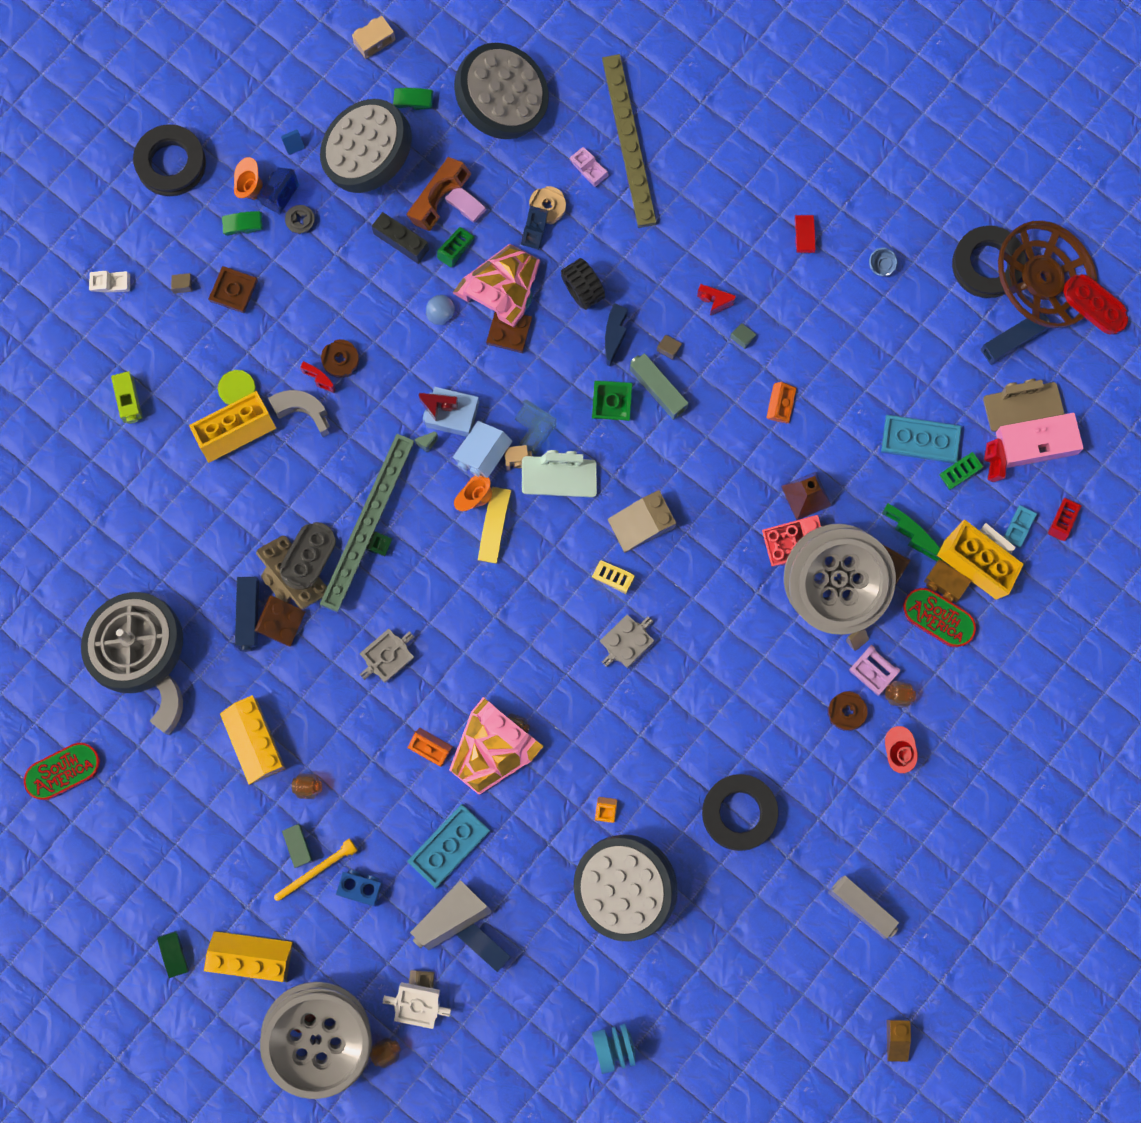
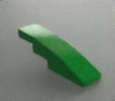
[882,503,944,562]

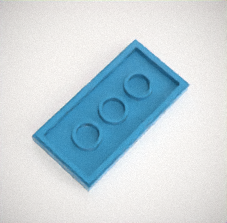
[881,415,962,464]
[407,804,490,889]

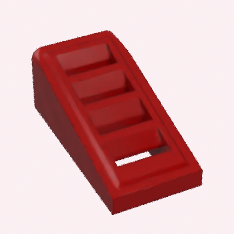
[1048,498,1082,541]

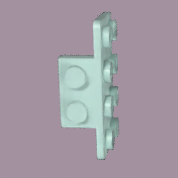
[522,450,597,498]

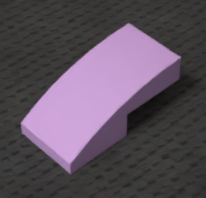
[569,147,609,187]
[445,188,486,223]

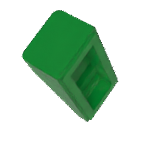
[437,227,475,267]
[939,452,983,490]

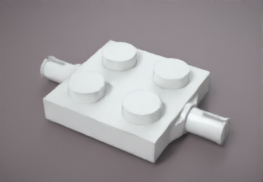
[383,982,451,1029]

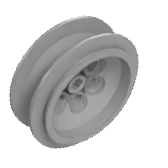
[784,524,896,635]

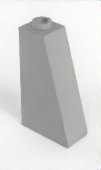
[828,875,899,939]
[410,880,492,950]

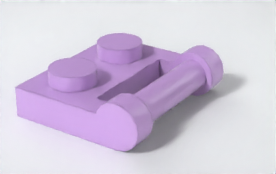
[849,644,901,696]

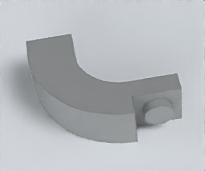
[268,390,330,437]
[150,675,183,735]

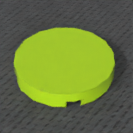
[218,370,256,405]

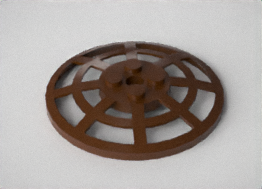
[998,221,1097,328]

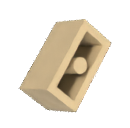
[352,16,396,59]

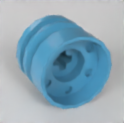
[592,1024,636,1074]

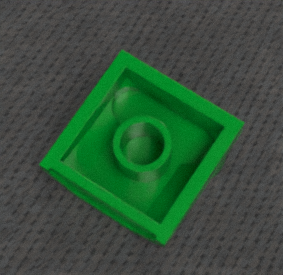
[592,381,632,421]

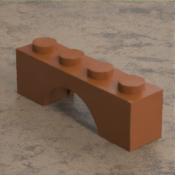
[406,157,471,231]

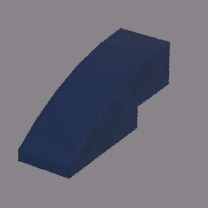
[605,303,628,366]
[456,924,511,972]

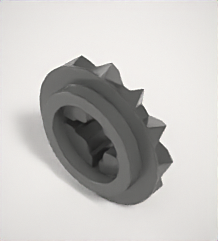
[285,205,315,234]

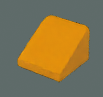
[595,797,617,823]

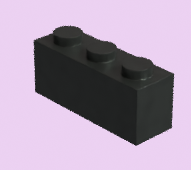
[372,212,429,264]

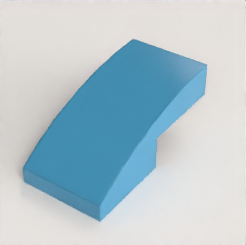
[1004,505,1037,548]

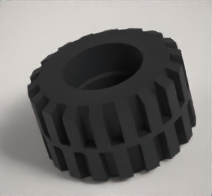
[561,258,605,310]

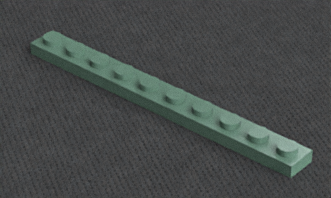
[320,434,414,613]

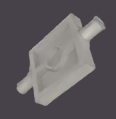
[600,615,655,669]
[359,629,414,683]

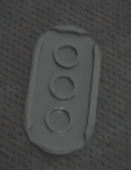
[280,522,336,590]

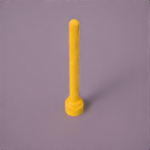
[274,838,358,901]

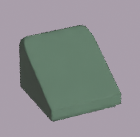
[730,323,756,349]
[415,431,438,452]

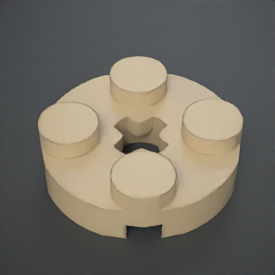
[529,186,566,224]

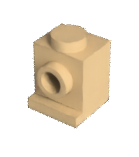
[505,445,532,471]

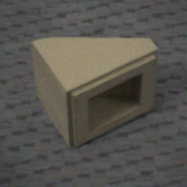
[171,273,192,294]
[657,335,682,360]
[846,629,869,651]
[409,970,434,988]

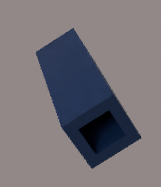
[981,313,1050,365]
[235,577,259,652]

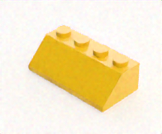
[189,391,276,463]
[937,520,1024,600]
[220,695,285,785]
[204,931,293,982]

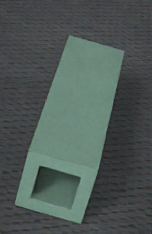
[630,353,688,420]

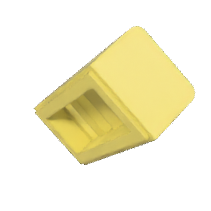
[592,560,635,594]

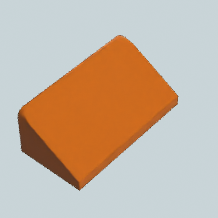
[766,382,796,424]
[408,728,453,767]

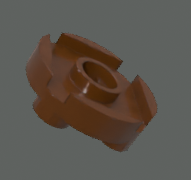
[321,339,359,378]
[828,691,868,731]

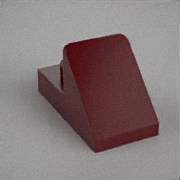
[419,393,458,421]

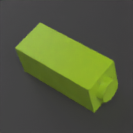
[111,371,143,424]

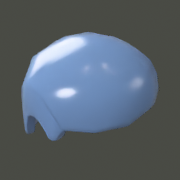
[869,247,898,277]
[426,295,455,325]

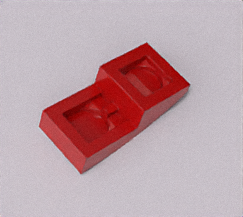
[794,215,815,253]
[300,361,335,393]
[984,438,1006,482]

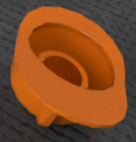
[234,157,263,200]
[454,475,492,511]

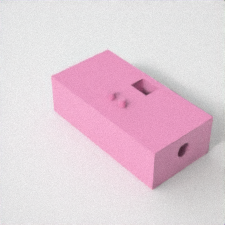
[996,413,1084,468]

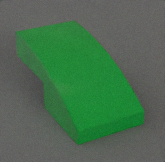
[393,88,434,110]
[222,211,263,236]

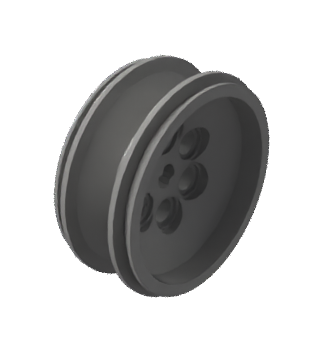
[260,982,372,1099]

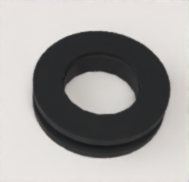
[133,125,206,196]
[952,226,1026,298]
[702,774,778,851]

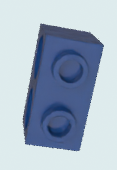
[336,870,382,907]

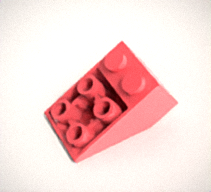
[762,515,821,567]

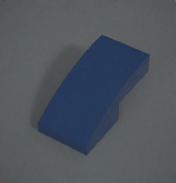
[521,206,549,250]

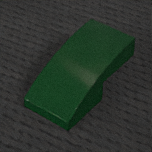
[366,531,392,557]
[157,931,189,978]

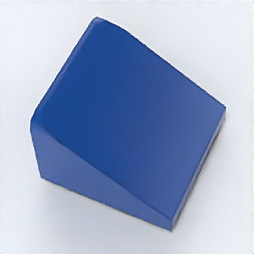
[281,129,305,155]

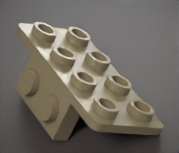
[983,379,1065,432]
[256,536,327,609]

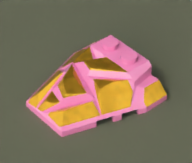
[453,244,540,327]
[449,697,544,795]

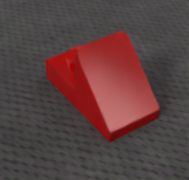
[697,284,736,316]

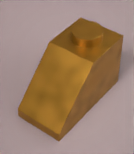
[887,1020,911,1062]

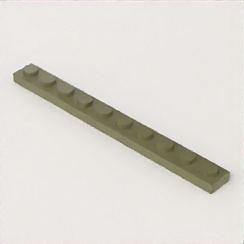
[602,54,656,228]

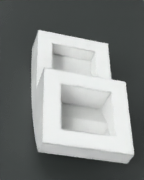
[89,271,131,292]

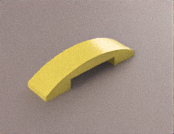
[478,487,511,564]

